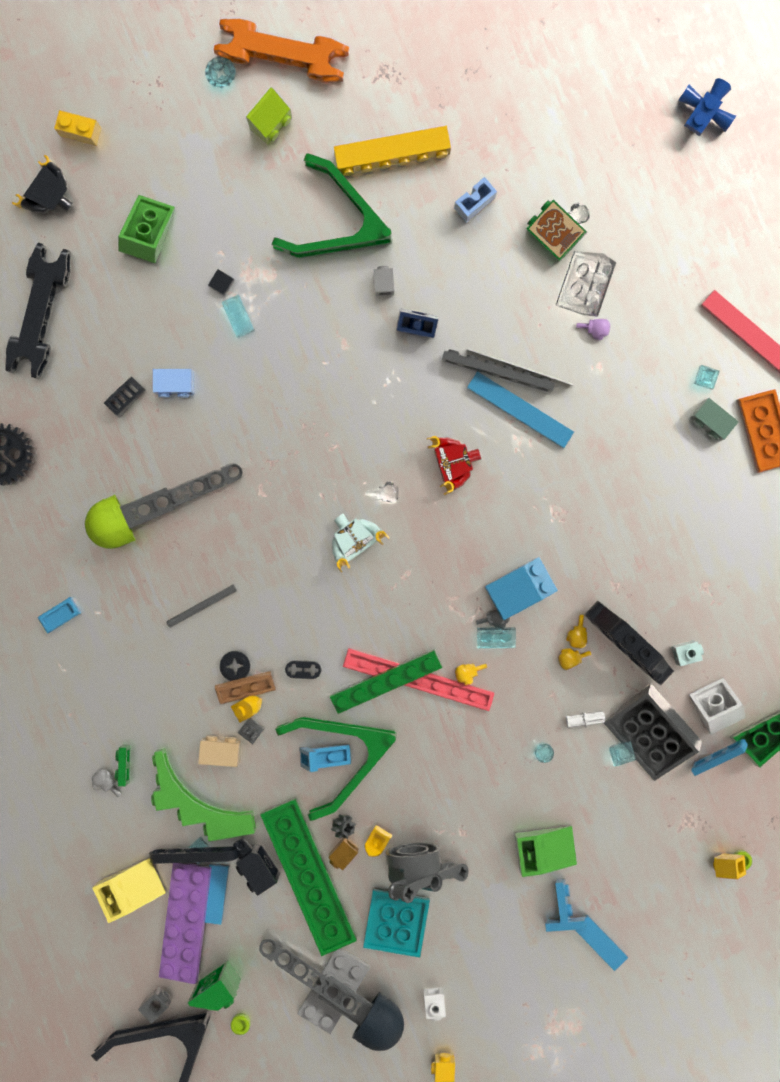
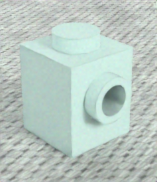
[671,640,704,666]

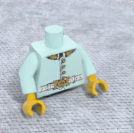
[332,514,390,572]

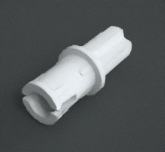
[566,711,605,728]

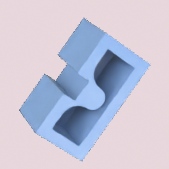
[454,177,497,223]
[153,369,194,398]

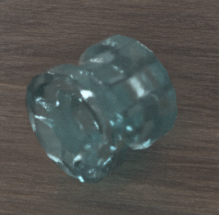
[534,742,554,763]

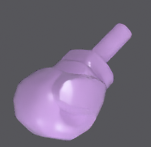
[576,319,610,340]

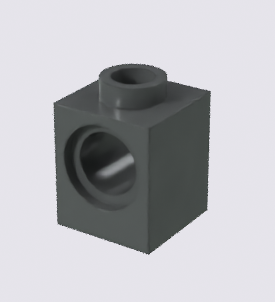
[138,987,171,1024]

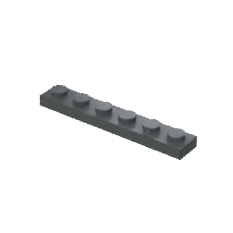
[441,349,555,393]

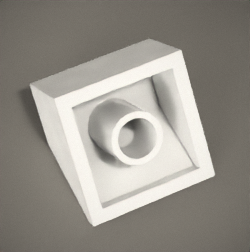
[689,678,745,735]

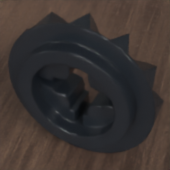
[220,651,251,681]

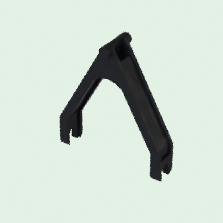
[91,1010,211,1082]

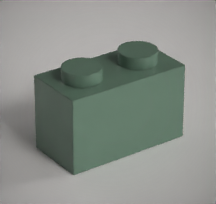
[690,398,739,442]

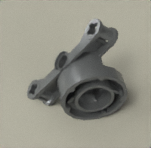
[385,842,469,903]

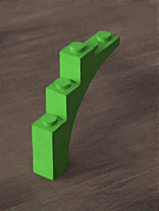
[151,748,256,842]

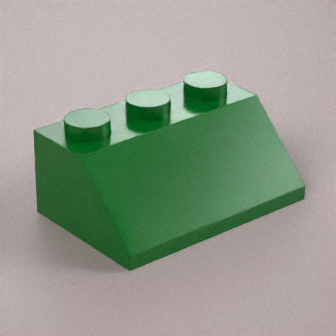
[188,960,241,1011]

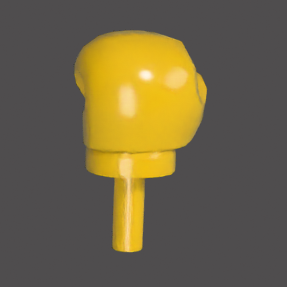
[566,615,587,649]
[558,648,591,670]
[455,663,487,685]

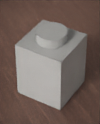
[374,266,394,296]

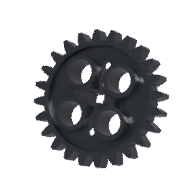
[0,423,35,486]

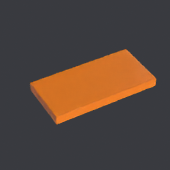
[737,389,780,473]

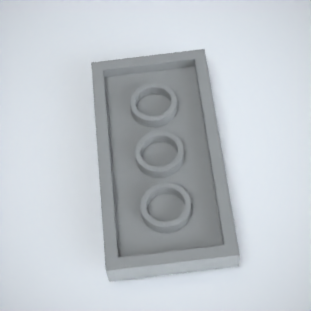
[298,948,370,1034]

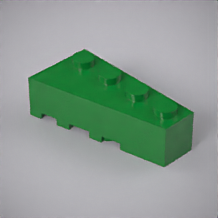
[729,711,780,768]

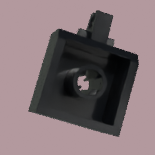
[233,837,280,896]

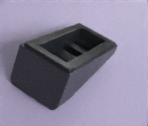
[104,376,146,417]

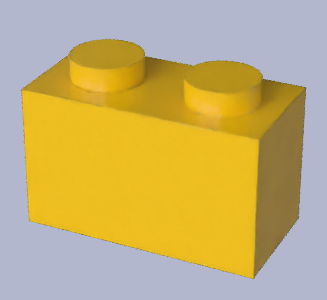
[54,110,102,146]

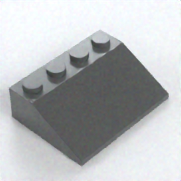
[604,684,702,781]

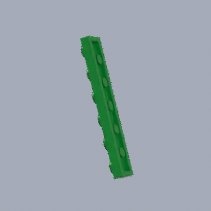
[330,649,443,714]

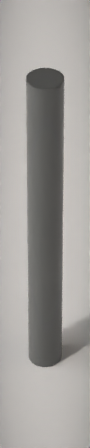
[166,584,237,628]

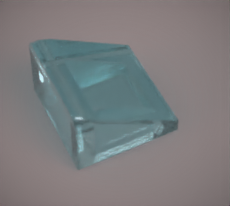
[609,741,636,766]

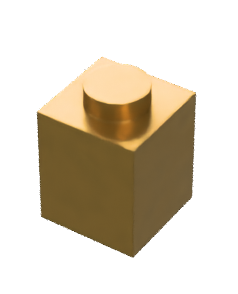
[328,838,359,871]

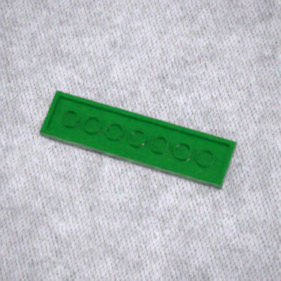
[260,798,357,957]

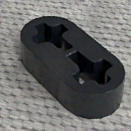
[285,660,322,679]

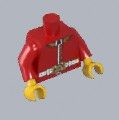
[427,436,481,495]

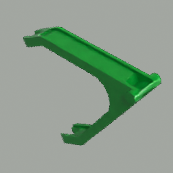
[271,153,393,258]
[275,717,397,821]

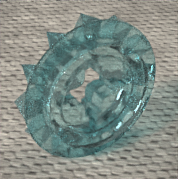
[205,57,236,89]

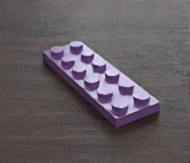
[159,863,212,984]

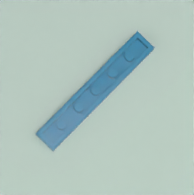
[467,371,574,449]

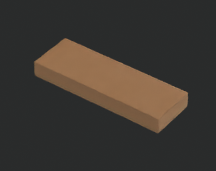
[215,671,276,704]

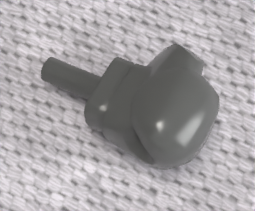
[476,609,510,628]

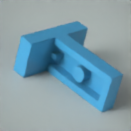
[299,744,351,772]
[545,879,587,932]

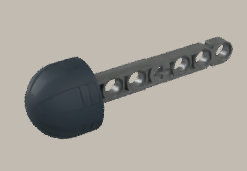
[259,939,404,1051]

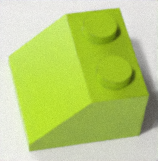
[246,87,292,145]

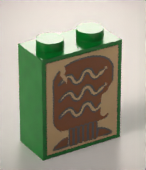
[526,199,587,261]

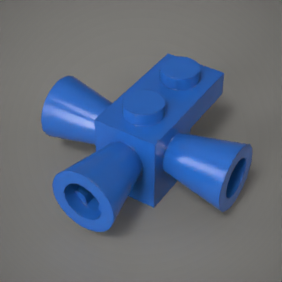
[678,78,737,136]

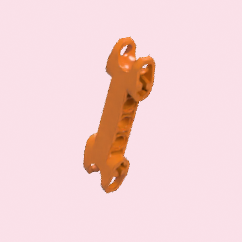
[214,19,350,82]

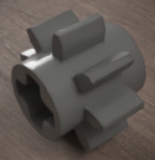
[331,814,356,839]

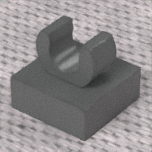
[238,717,265,745]

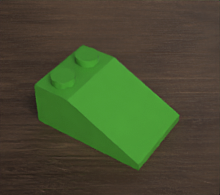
[118,195,175,263]

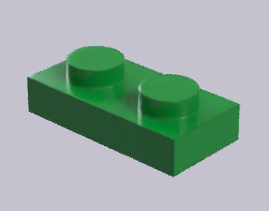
[115,745,130,787]

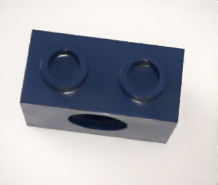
[396,308,438,338]

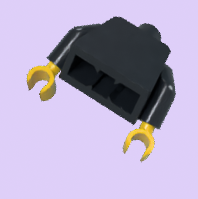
[12,155,73,213]

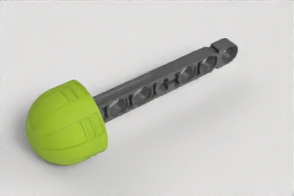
[85,463,243,549]

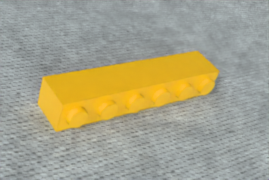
[334,125,451,176]

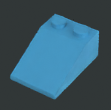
[485,557,558,620]

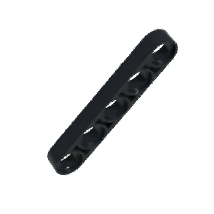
[149,846,238,864]

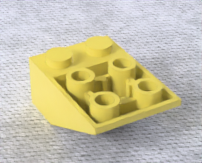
[92,858,166,923]

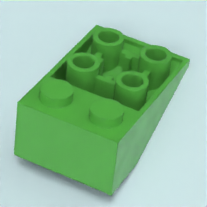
[515,826,577,877]

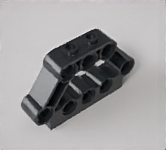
[584,600,674,685]

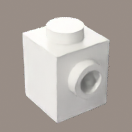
[424,987,446,1021]

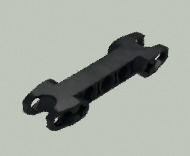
[5,242,71,380]

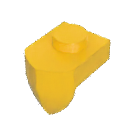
[230,696,262,723]
[364,825,392,857]

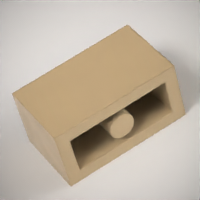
[199,735,241,767]

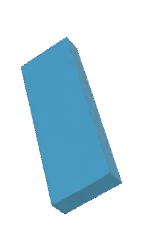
[691,739,748,776]
[205,863,229,925]
[575,915,628,971]

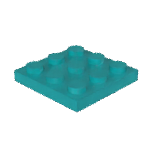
[363,889,430,958]

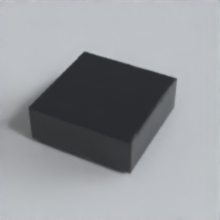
[208,269,235,296]

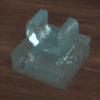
[694,365,720,390]

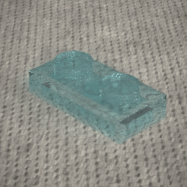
[222,295,255,338]
[477,627,516,648]

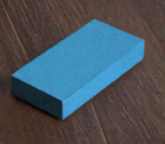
[37,597,81,634]

